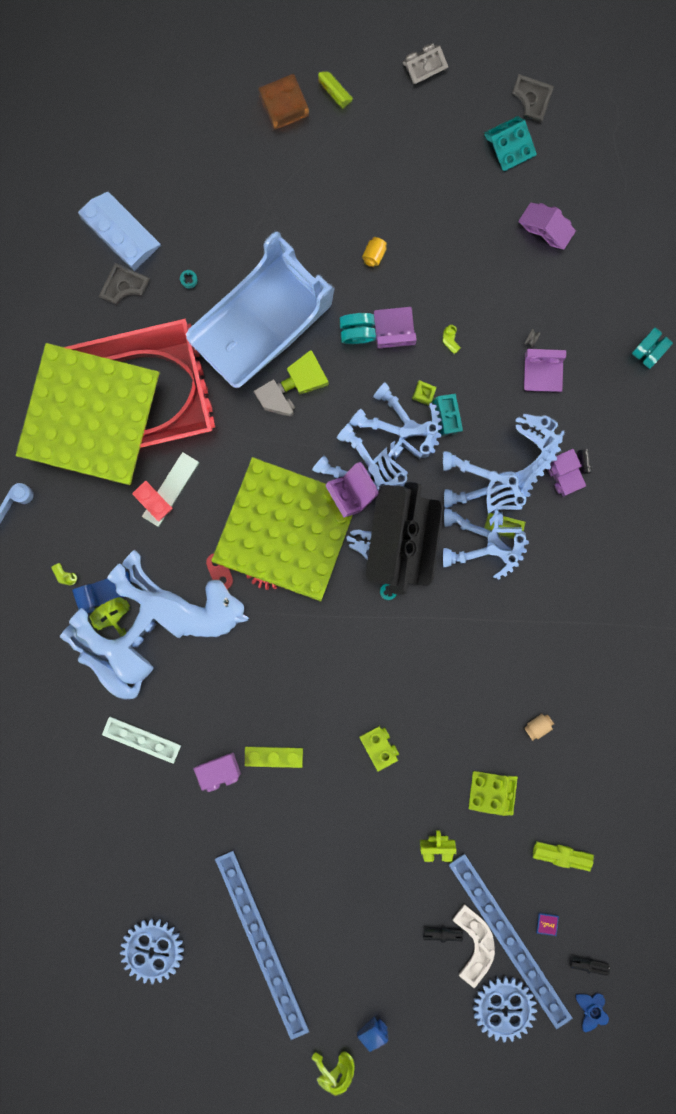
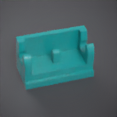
[432,394,463,437]

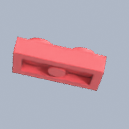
[132,481,173,522]

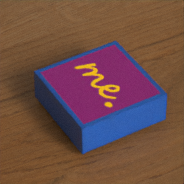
[536,913,559,936]

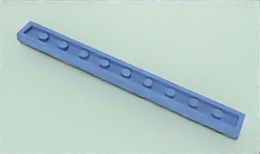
[215,851,309,1040]
[448,854,573,1029]

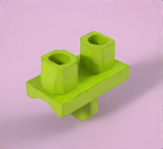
[420,830,456,862]

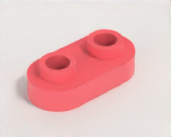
[206,553,233,589]

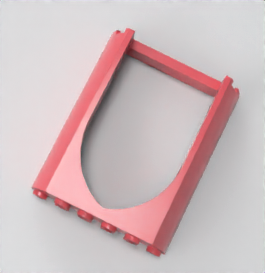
[64,319,215,448]

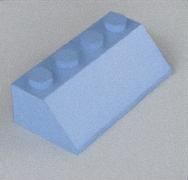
[78,192,161,271]

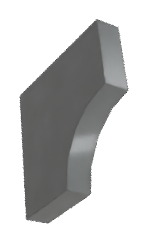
[512,74,554,123]
[99,262,150,305]

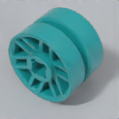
[340,313,376,344]
[631,327,673,369]

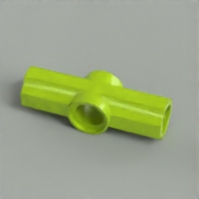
[533,841,594,871]

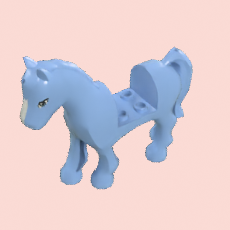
[60,550,249,699]

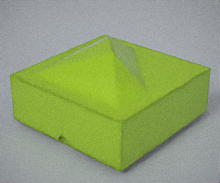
[412,380,437,406]

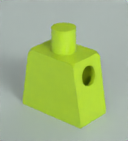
[281,350,329,395]

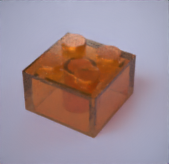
[259,74,309,130]

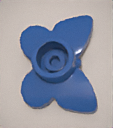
[575,993,609,1032]

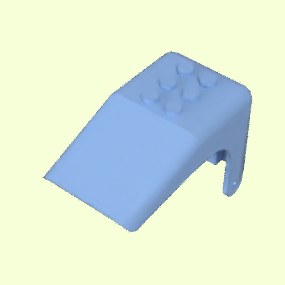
[186,231,334,388]

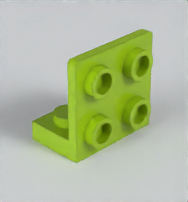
[469,771,518,816]

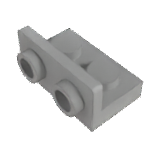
[402,43,448,84]

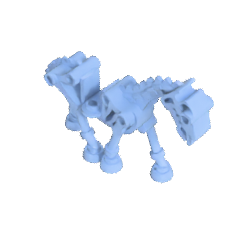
[312,382,442,559]
[443,414,564,580]

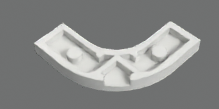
[452,904,495,988]

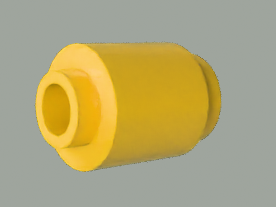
[362,237,387,267]

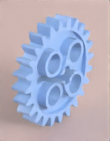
[120,919,184,984]
[473,976,537,1042]

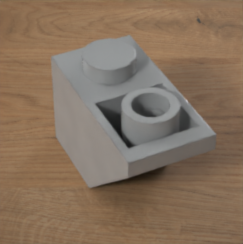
[254,379,295,417]

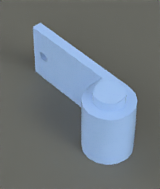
[0,483,34,523]

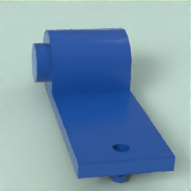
[72,571,133,613]

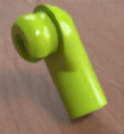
[443,325,461,354]

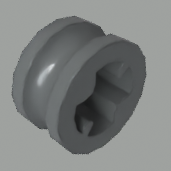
[524,328,540,348]

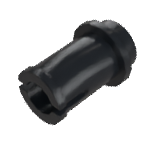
[577,449,593,474]

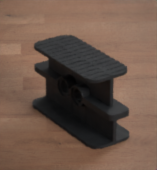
[366,482,443,595]

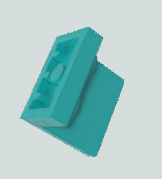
[484,116,537,171]

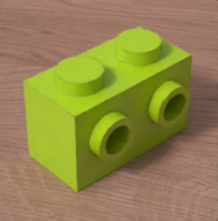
[359,726,399,771]

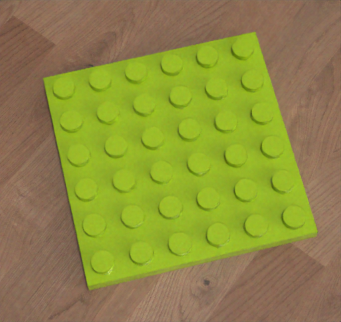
[16,343,160,485]
[212,457,353,601]

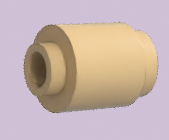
[524,714,554,741]

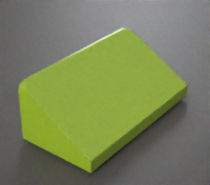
[318,72,353,108]

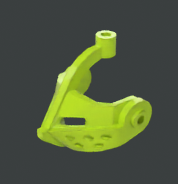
[89,597,131,637]
[312,1051,354,1095]

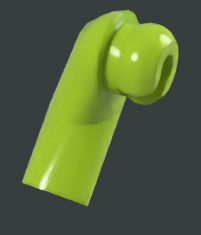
[51,563,77,586]

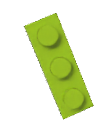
[244,747,303,768]

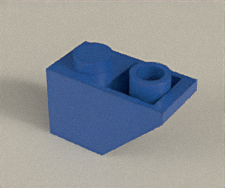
[357,1017,388,1052]

